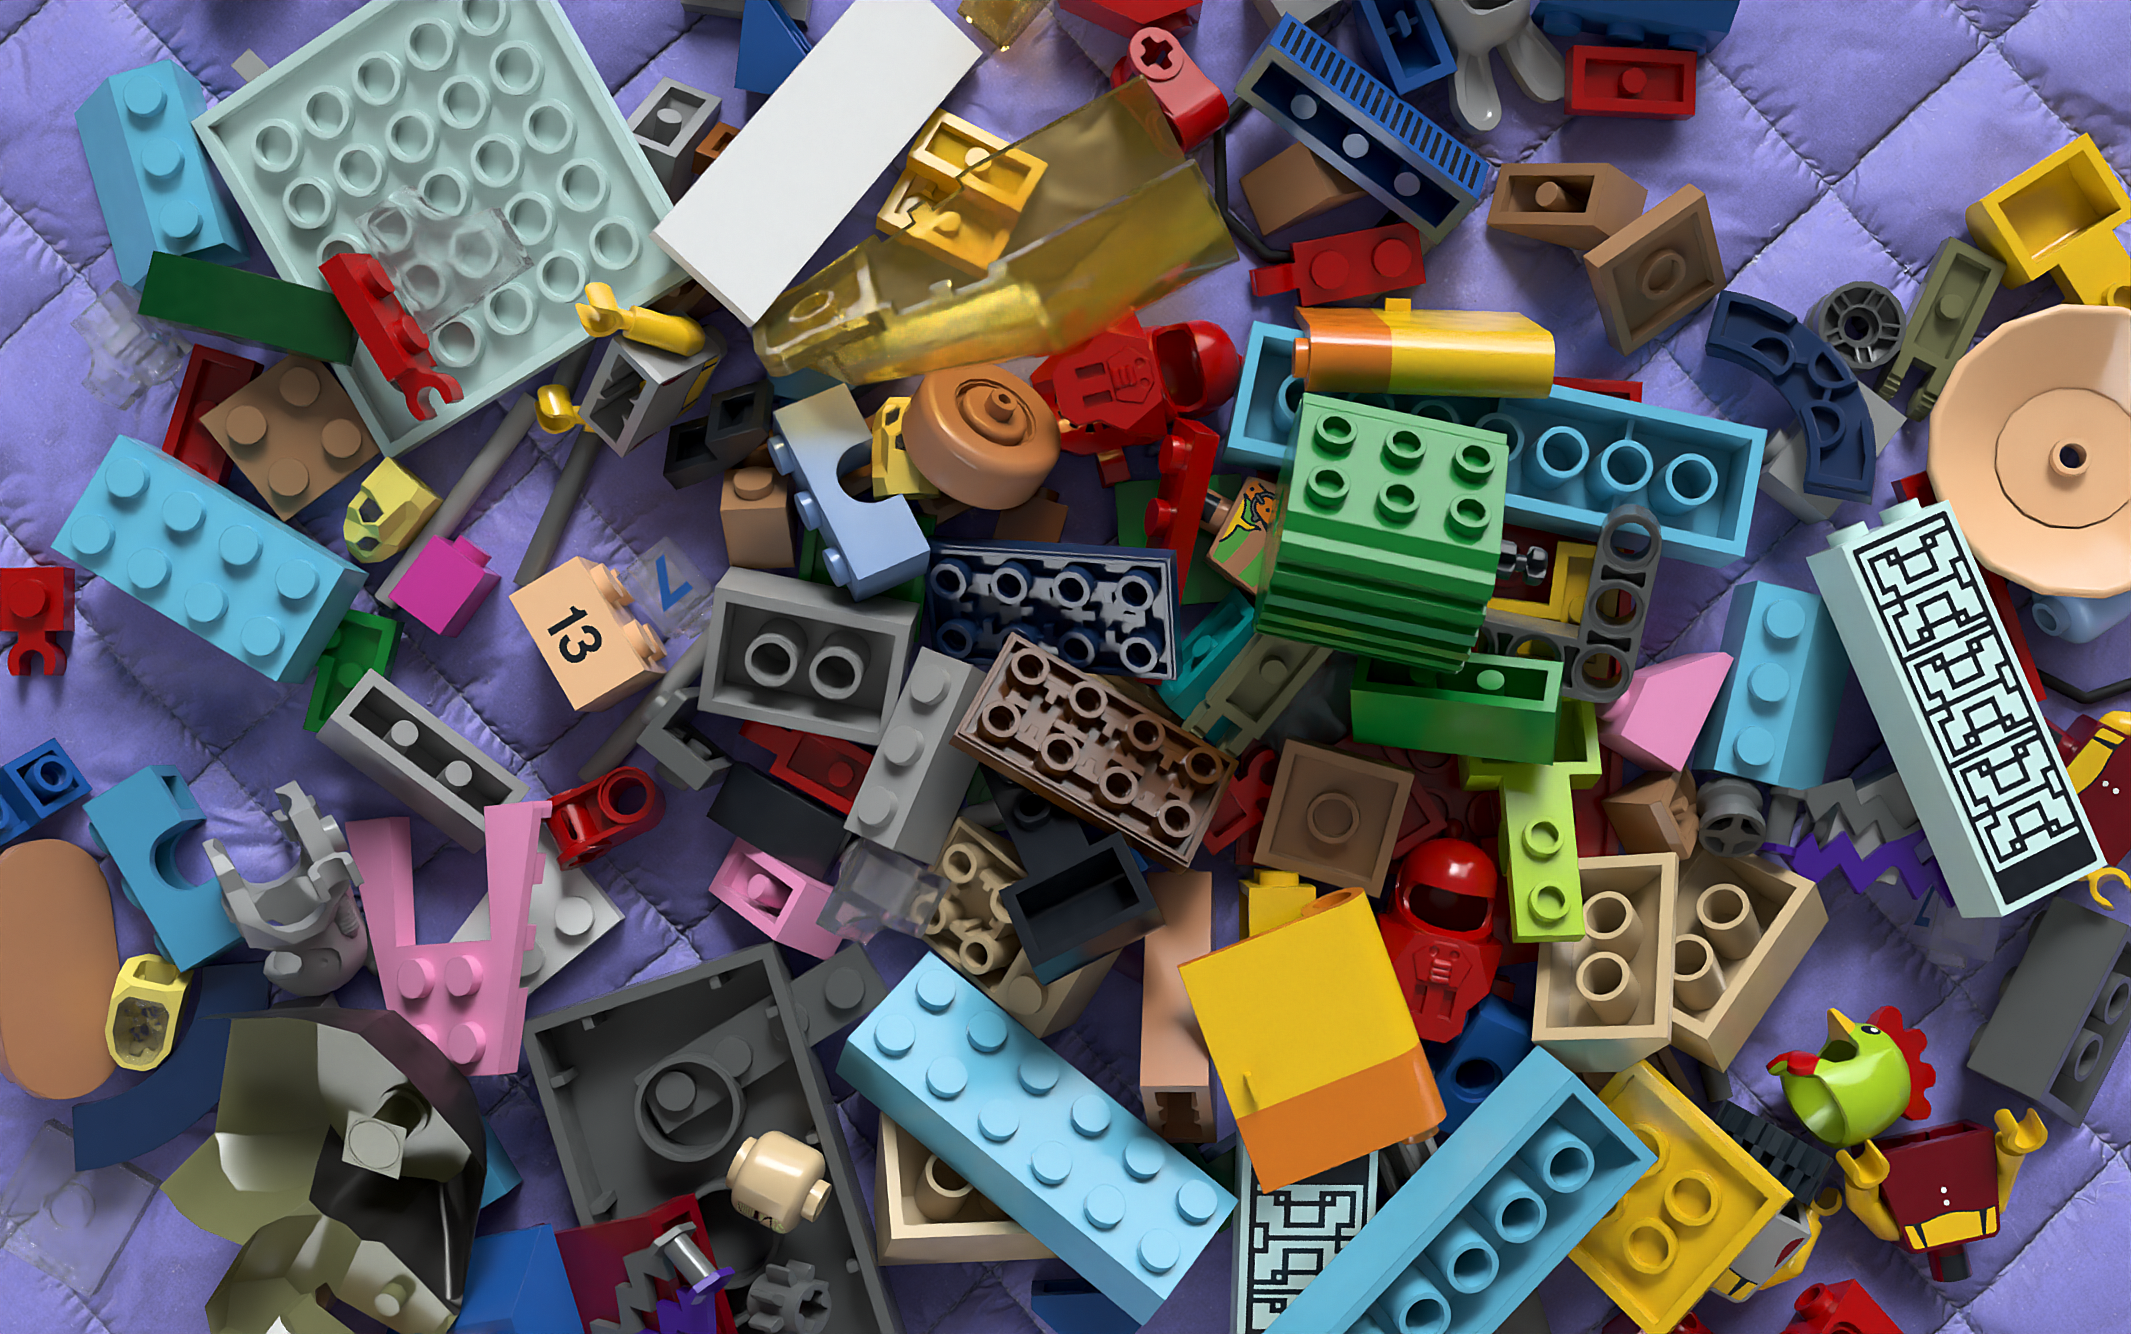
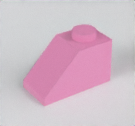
[1594,652,1734,772]
[708,836,861,960]

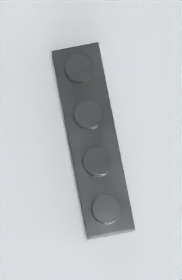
[633,940,891,1134]

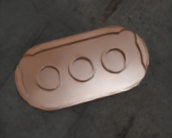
[0,839,120,1100]

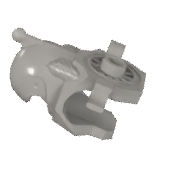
[202,780,379,997]

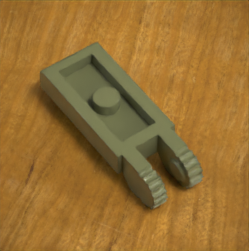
[1872,236,2007,422]
[1181,633,1333,759]

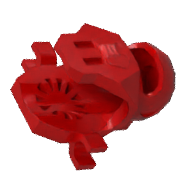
[1029,305,1242,489]
[1375,818,1516,1043]

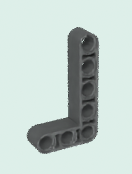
[1479,504,1662,703]

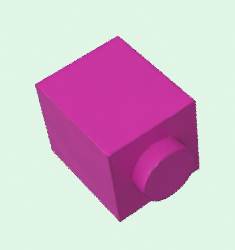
[388,534,502,638]

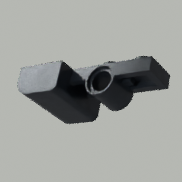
[978,761,1167,987]

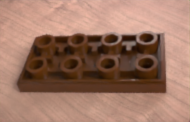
[948,632,1239,875]

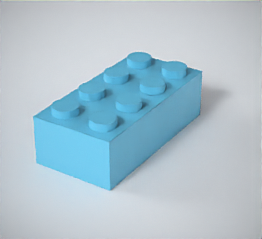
[50,434,370,684]

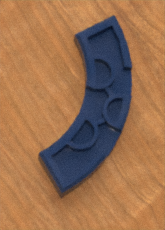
[1705,289,1877,505]
[72,960,272,1172]

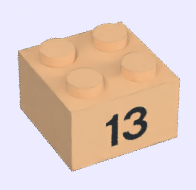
[508,556,667,712]

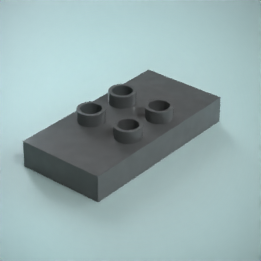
[522,939,907,1334]

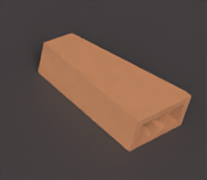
[1140,868,1217,1143]

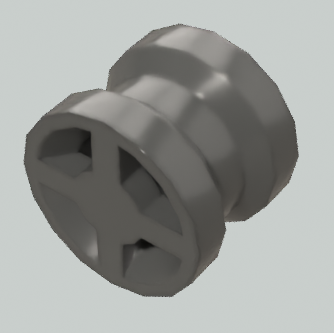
[1696,776,1766,858]

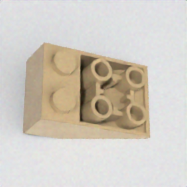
[898,816,1124,1039]

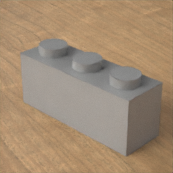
[843,647,987,866]
[315,668,531,855]

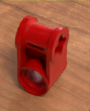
[1110,27,1230,159]
[541,766,666,871]

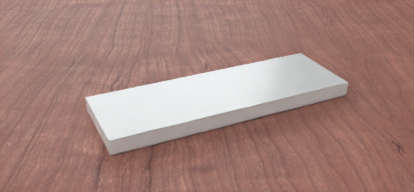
[648,0,983,328]

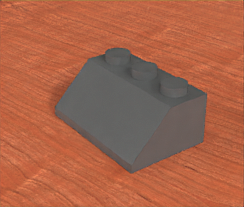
[1966,895,2131,1129]

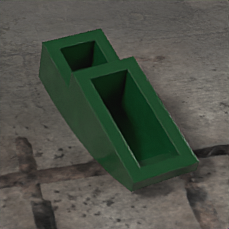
[137,250,359,367]

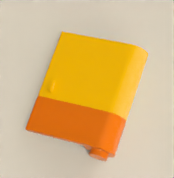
[1292,298,1555,399]
[1177,887,1447,1194]

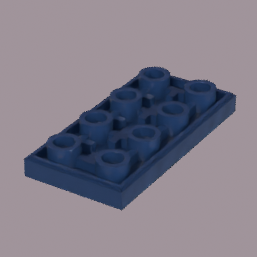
[924,535,1183,681]

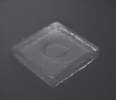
[0,1118,163,1298]

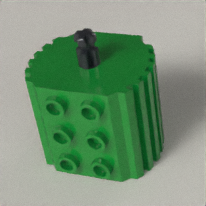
[1251,392,1548,675]

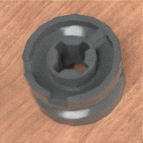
[1802,281,1906,376]

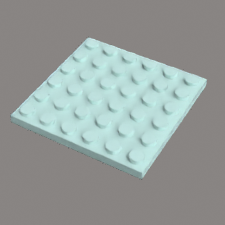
[191,0,693,459]

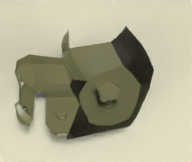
[159,1007,487,1334]

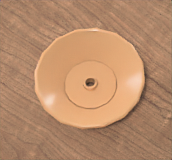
[1926,304,2131,599]

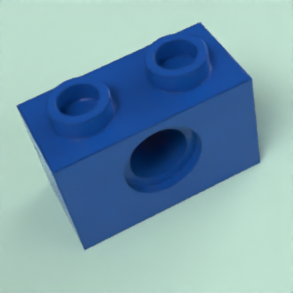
[1425,992,1536,1134]

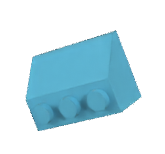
[74,59,251,295]
[1692,580,1850,790]

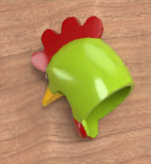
[1766,1005,1936,1149]

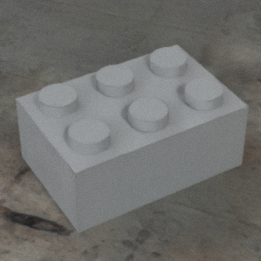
[697,566,920,746]

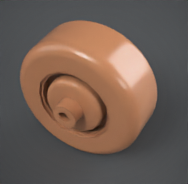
[901,359,1061,510]

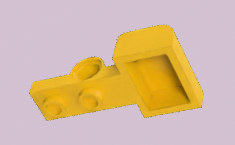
[1965,133,2131,310]

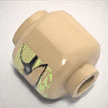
[725,1130,832,1233]

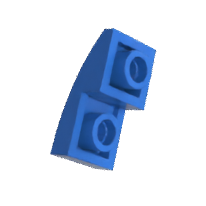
[0,737,93,848]

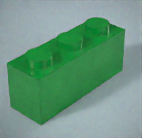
[1350,652,1564,766]

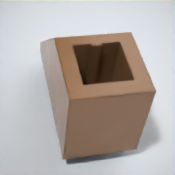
[720,429,798,569]

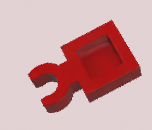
[0,567,75,677]
[1202,745,1276,856]

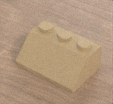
[1670,836,1829,1073]
[1532,852,1679,1072]
[873,1111,1060,1266]

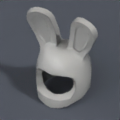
[1429,0,1565,135]

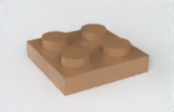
[1583,183,1727,357]
[199,354,382,523]
[1253,734,1416,898]

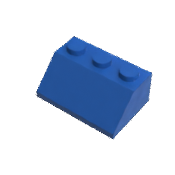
[1530,0,1740,57]
[386,1223,585,1334]

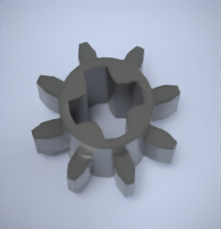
[747,1259,831,1334]

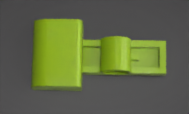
[1457,696,1602,943]

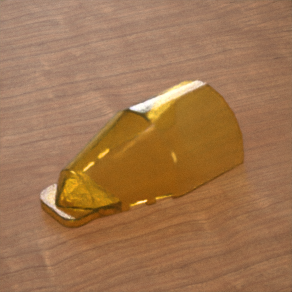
[752,74,1240,386]

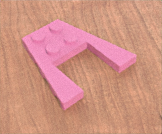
[345,801,552,1076]

